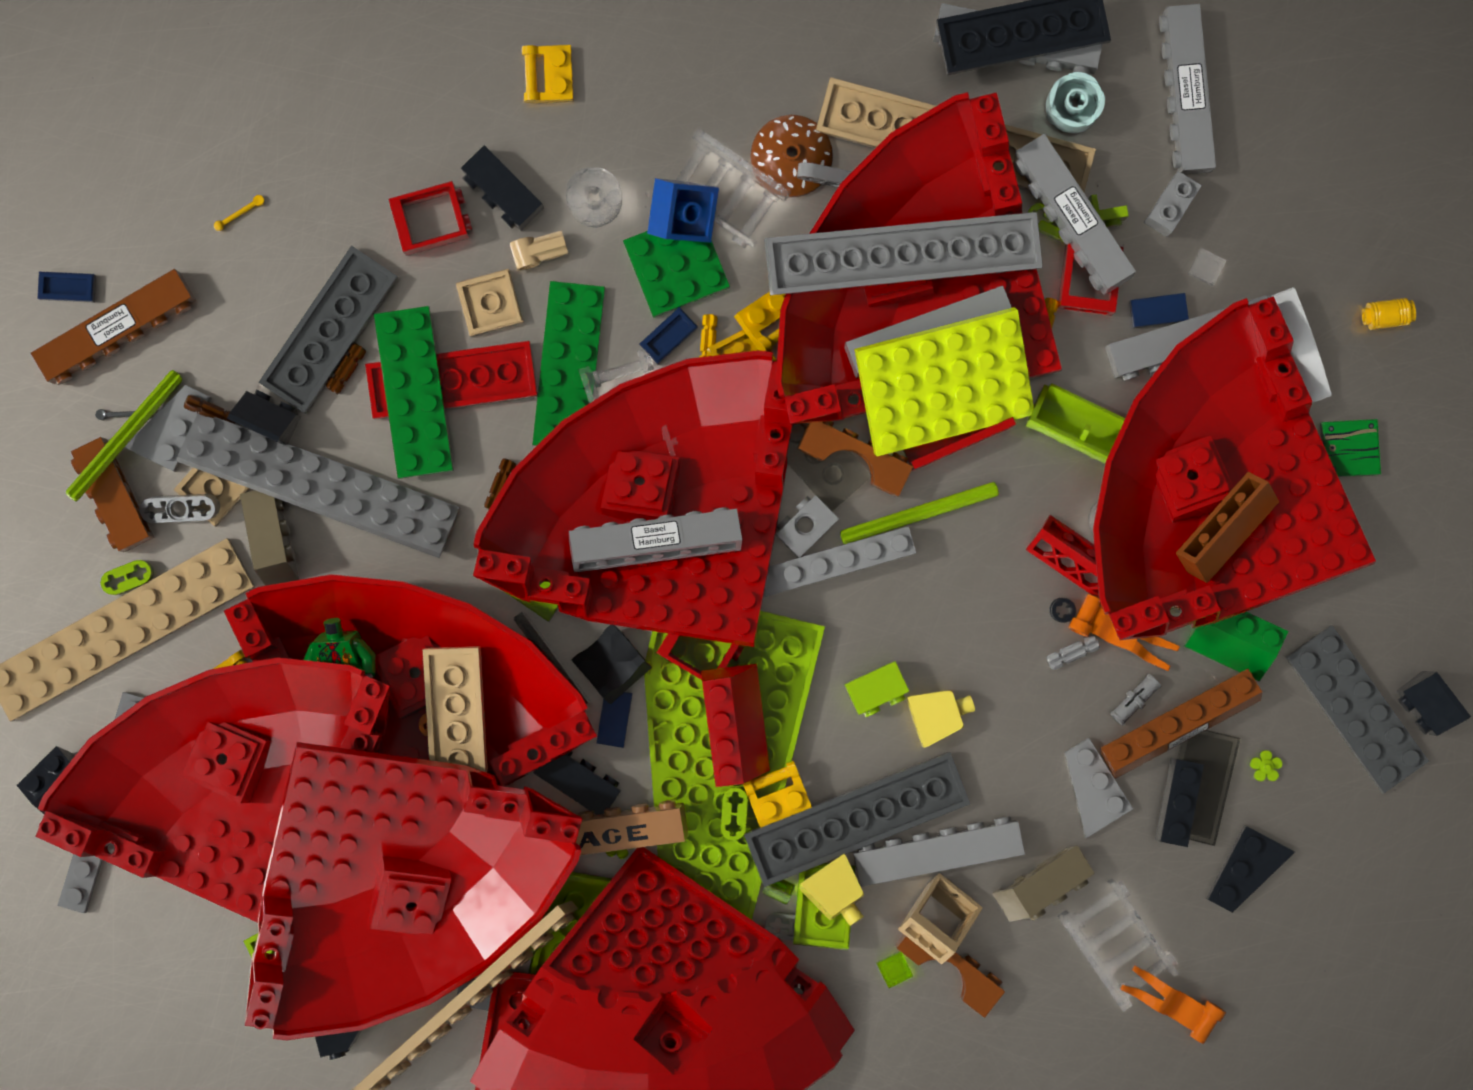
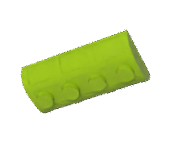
[1026,383,1125,464]

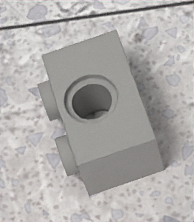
[1144,171,1202,237]
[776,495,839,558]

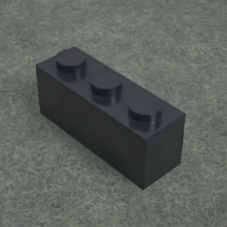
[461,145,544,231]
[533,751,621,815]
[1155,758,1204,847]

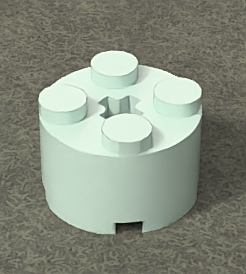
[1046,72,1105,133]

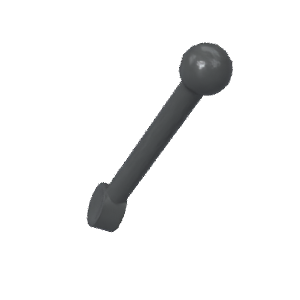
[95,409,153,421]

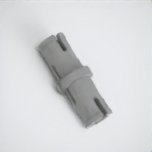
[1110,674,1162,726]

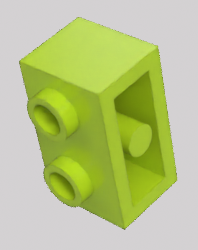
[844,661,909,717]

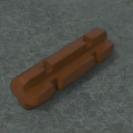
[326,343,366,394]
[184,395,236,424]
[484,458,516,510]

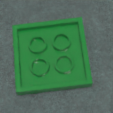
[623,231,730,318]

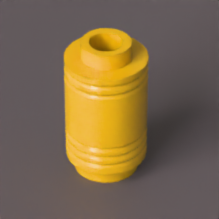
[1362,298,1416,330]

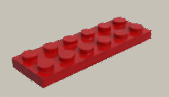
[365,341,538,419]

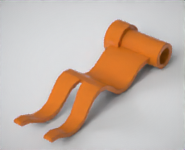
[1068,594,1180,671]
[1120,965,1227,1044]

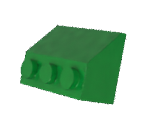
[1184,612,1289,682]

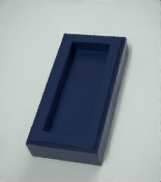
[37,271,96,303]
[1129,293,1189,328]
[639,307,698,365]
[596,692,633,748]

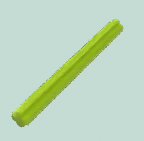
[66,370,182,502]
[840,482,999,544]

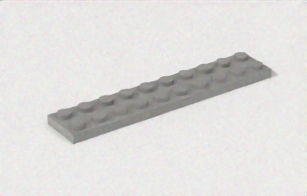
[764,212,1043,296]
[177,412,459,558]

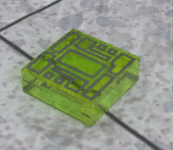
[762,879,795,905]

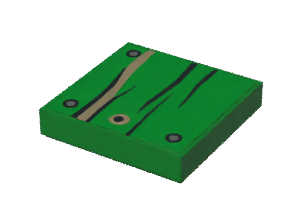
[1320,419,1381,477]

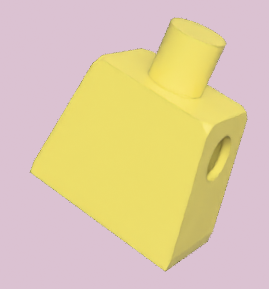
[906,690,975,748]
[799,854,864,926]

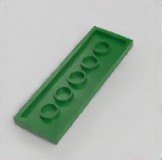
[532,281,605,446]
[374,306,454,479]

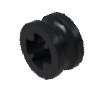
[1049,598,1076,623]

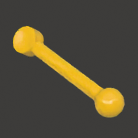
[214,195,265,231]

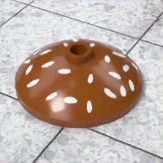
[751,115,833,197]

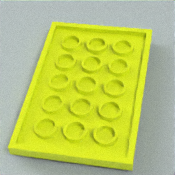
[854,307,1034,457]

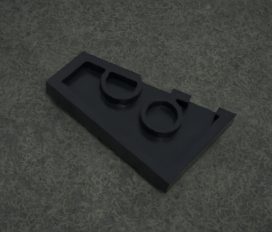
[1206,825,1295,913]

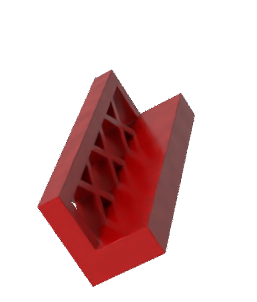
[903,417,1016,471]
[1026,515,1099,598]

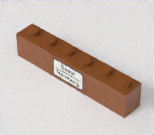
[31,269,197,385]
[1101,669,1262,779]

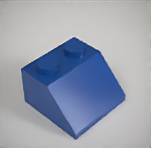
[647,178,719,242]

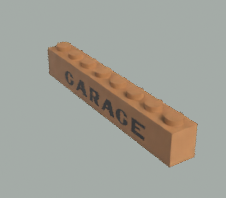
[576,800,689,855]

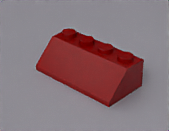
[701,664,770,787]

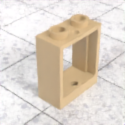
[898,873,983,964]

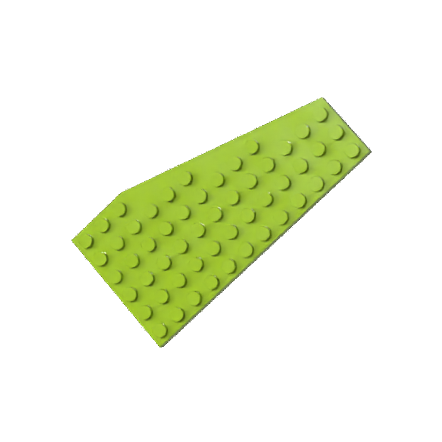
[644,611,825,920]

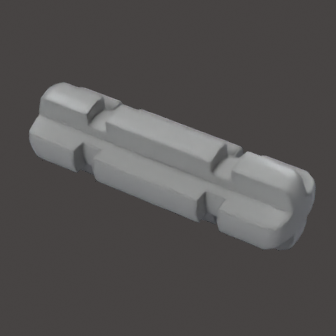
[1046,635,1100,670]

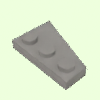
[124,385,212,472]
[1064,738,1133,838]

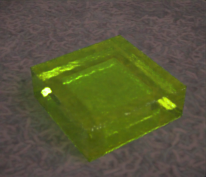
[876,951,913,988]

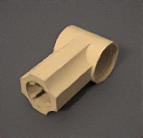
[510,230,568,271]

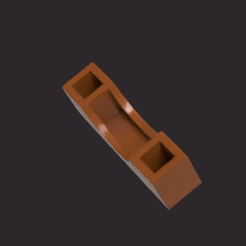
[796,421,913,497]
[895,934,1005,1018]

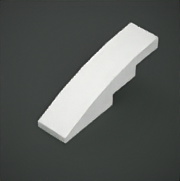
[1268,287,1332,403]

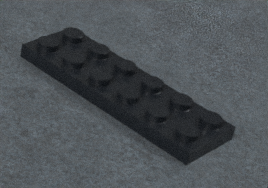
[936,0,1111,75]

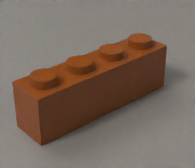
[71,437,155,552]
[1176,472,1279,583]

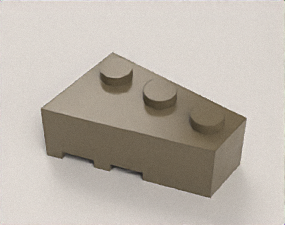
[240,490,299,586]
[992,845,1095,922]

